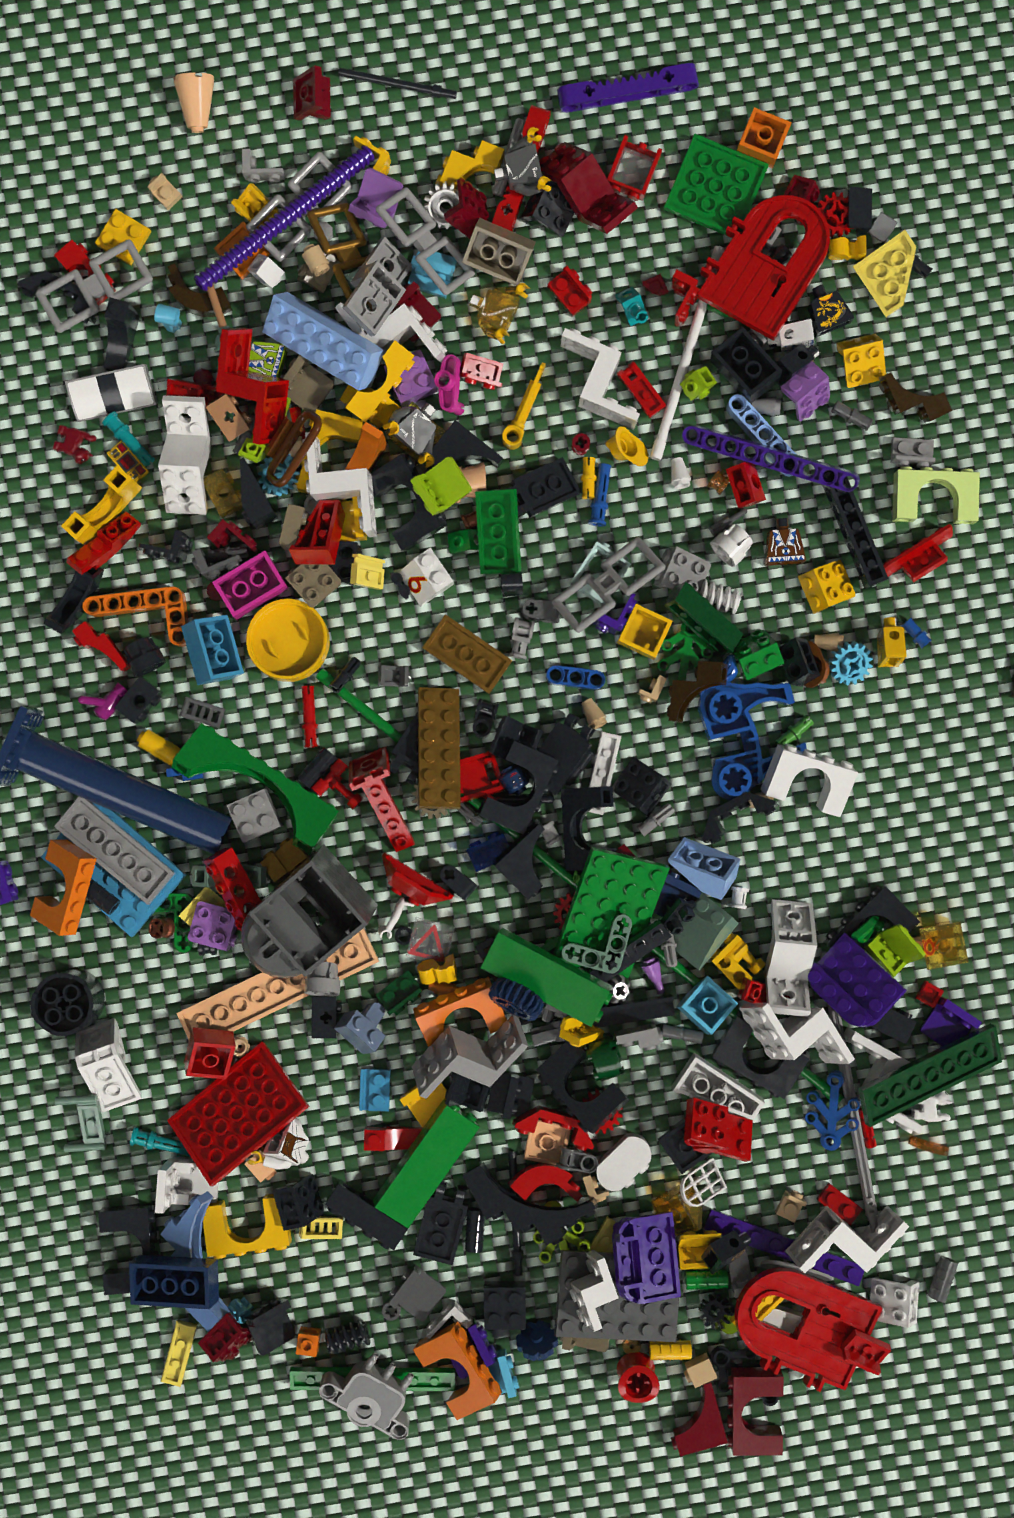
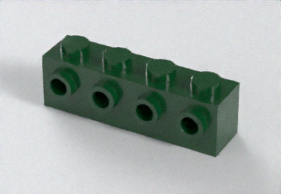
[664,582,743,656]

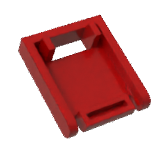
[460,751,505,803]

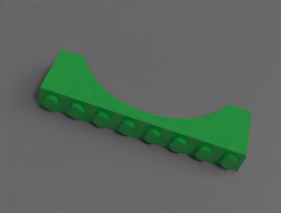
[172,723,339,856]

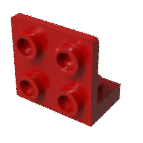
[672,269,700,327]

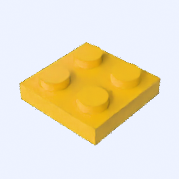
[95,209,152,266]

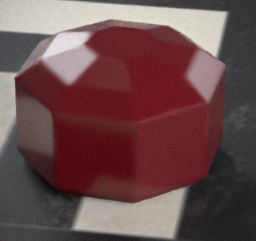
[193,368,214,384]

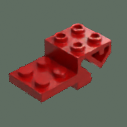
[684,1097,753,1162]

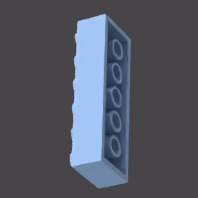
[262,292,384,391]

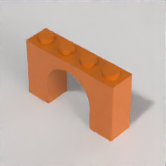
[30,840,97,936]
[413,977,507,1047]
[413,1321,502,1420]

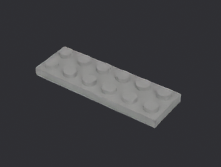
[54,797,176,905]

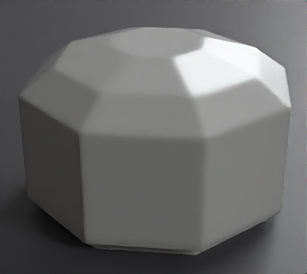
[314,222,333,242]

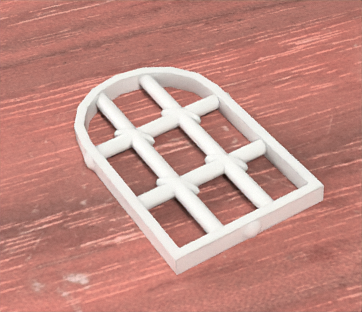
[680,1158,727,1207]

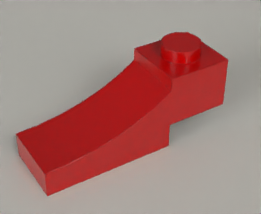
[166,378,223,405]
[72,621,130,672]
[364,1126,423,1151]

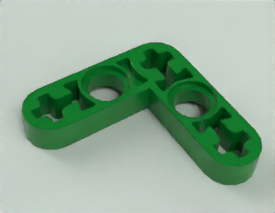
[155,893,194,953]

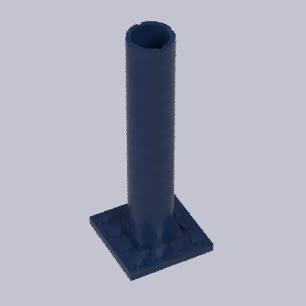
[0,706,232,854]

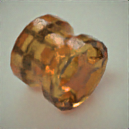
[707,470,730,495]

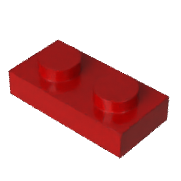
[816,1182,863,1226]

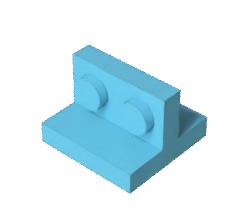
[408,251,457,299]

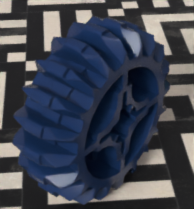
[489,978,544,1021]

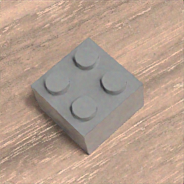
[226,789,283,843]

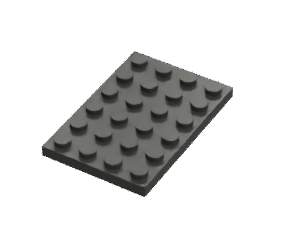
[554,1250,681,1342]

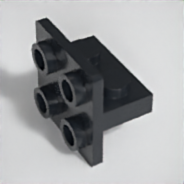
[487,1072,535,1119]

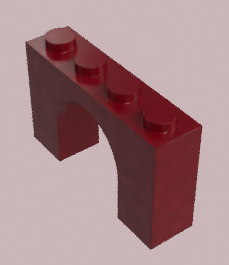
[727,1367,784,1456]

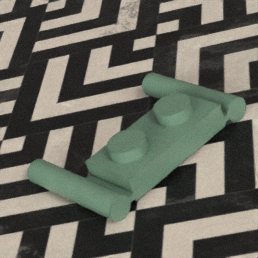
[55,1094,107,1152]

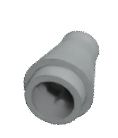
[752,396,781,417]

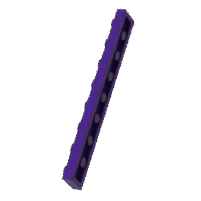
[704,1208,864,1286]

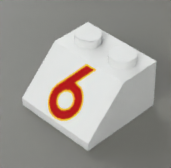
[398,547,454,607]

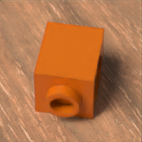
[296,1326,321,1357]

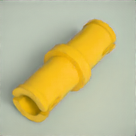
[581,457,597,500]

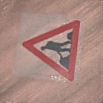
[406,917,455,965]

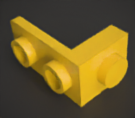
[353,136,391,175]

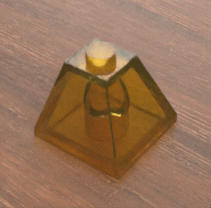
[651,1182,702,1236]

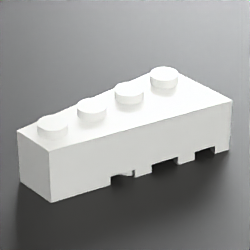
[671,1053,765,1120]

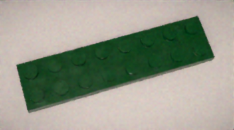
[858,1023,1002,1127]

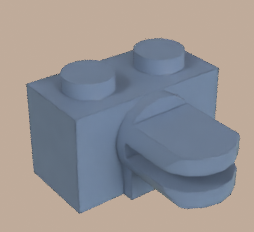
[334,1003,386,1054]

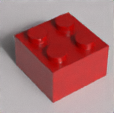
[184,1027,236,1079]

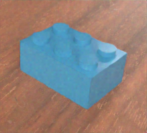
[181,615,244,685]

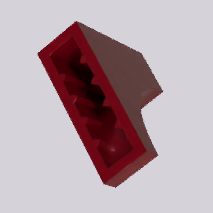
[671,1381,728,1457]

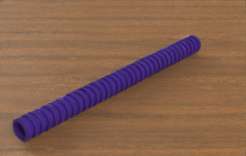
[194,145,375,292]

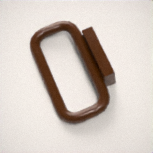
[264,410,322,487]

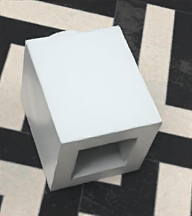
[247,254,284,288]

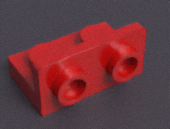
[547,265,592,317]

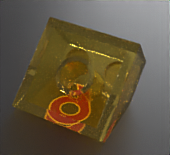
[919,920,968,970]

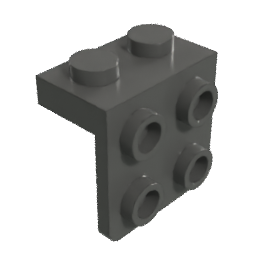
[192,549,244,581]
[388,1264,446,1321]

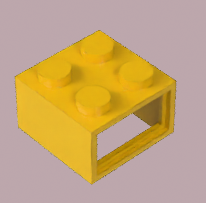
[617,604,673,660]

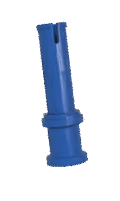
[588,463,611,527]

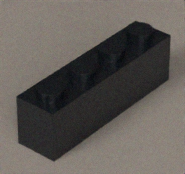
[325,1180,408,1251]

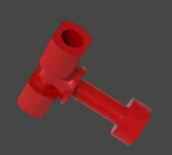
[312,759,364,810]

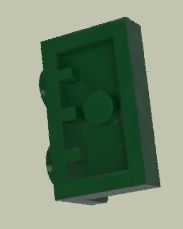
[376,970,423,1016]

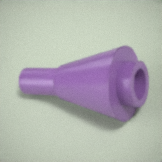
[640,956,665,994]

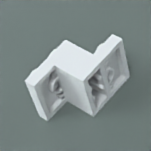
[570,1250,618,1332]

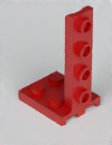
[349,747,415,852]

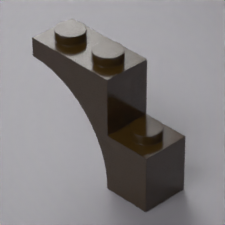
[879,372,952,423]
[667,661,728,723]

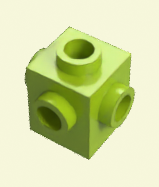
[680,366,717,401]

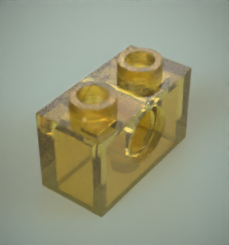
[203,468,243,519]

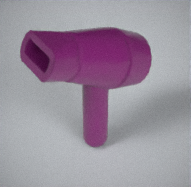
[78,682,128,720]

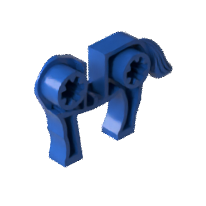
[698,655,807,800]

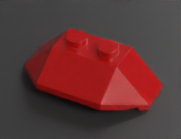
[382,852,454,906]

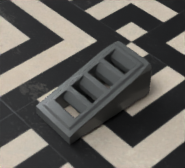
[179,697,225,728]

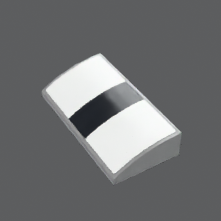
[65,364,157,422]

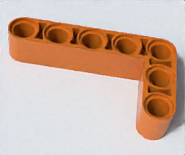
[83,587,189,647]

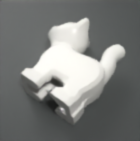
[911,1090,952,1122]

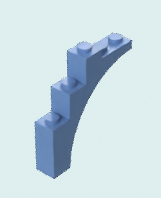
[160,1191,230,1332]

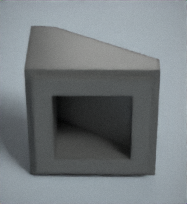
[868,212,898,243]

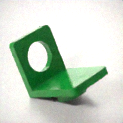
[448,529,479,554]

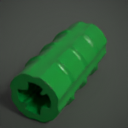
[685,1269,728,1290]

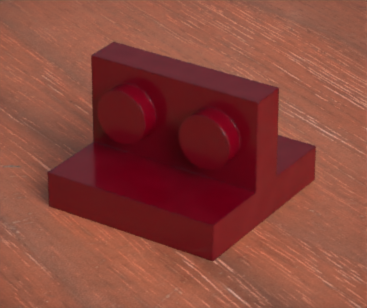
[293,65,331,121]

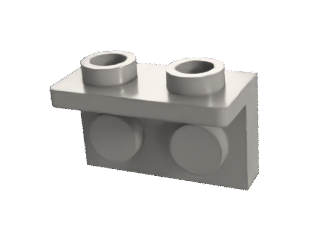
[890,437,935,468]

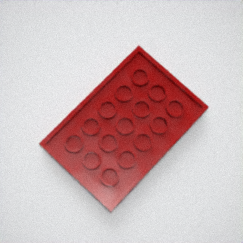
[167,1042,310,1186]

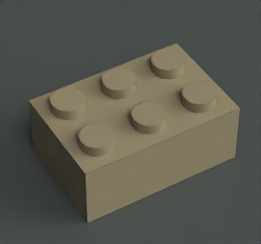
[462,218,536,286]

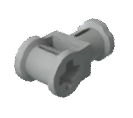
[509,617,535,660]

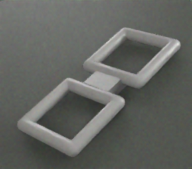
[246,152,352,262]
[376,187,475,295]
[36,239,153,333]
[552,537,665,633]

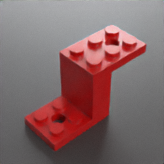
[216,328,289,445]

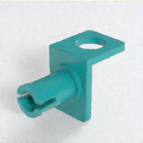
[615,287,648,326]

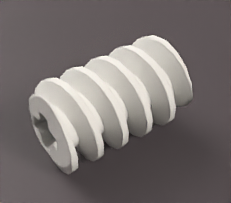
[699,579,742,615]

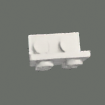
[870,1278,919,1328]

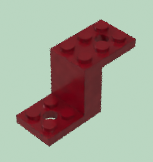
[539,142,638,234]

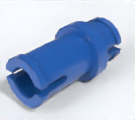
[901,618,931,649]

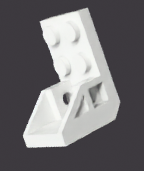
[75,1018,141,1112]
[155,1157,219,1213]

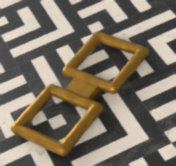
[307,203,371,305]

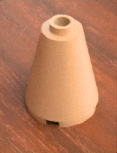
[173,73,214,133]

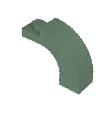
[192,864,267,888]

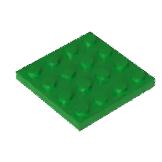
[663,134,769,236]

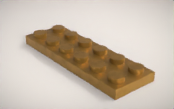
[418,687,461,809]

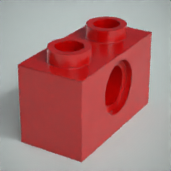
[726,462,766,508]

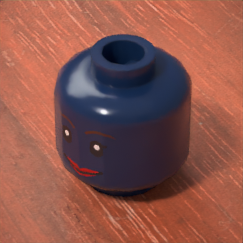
[499,764,529,795]

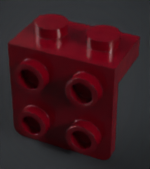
[444,177,489,239]
[390,281,441,343]

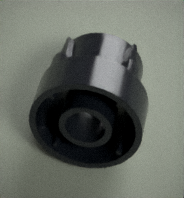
[123,637,166,677]

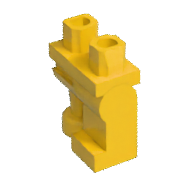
[710,932,766,990]

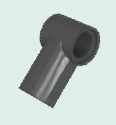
[530,1018,565,1046]

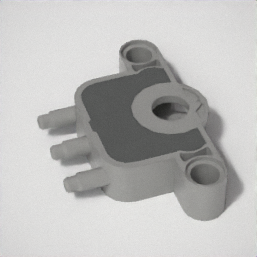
[319,1353,414,1440]

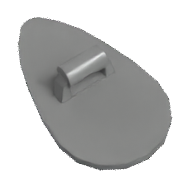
[760,1260,832,1281]

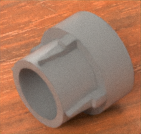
[304,962,340,996]

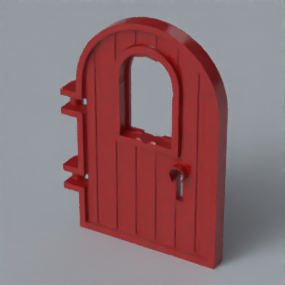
[697,195,830,341]
[735,1267,883,1392]

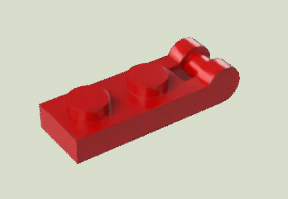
[616,361,666,419]

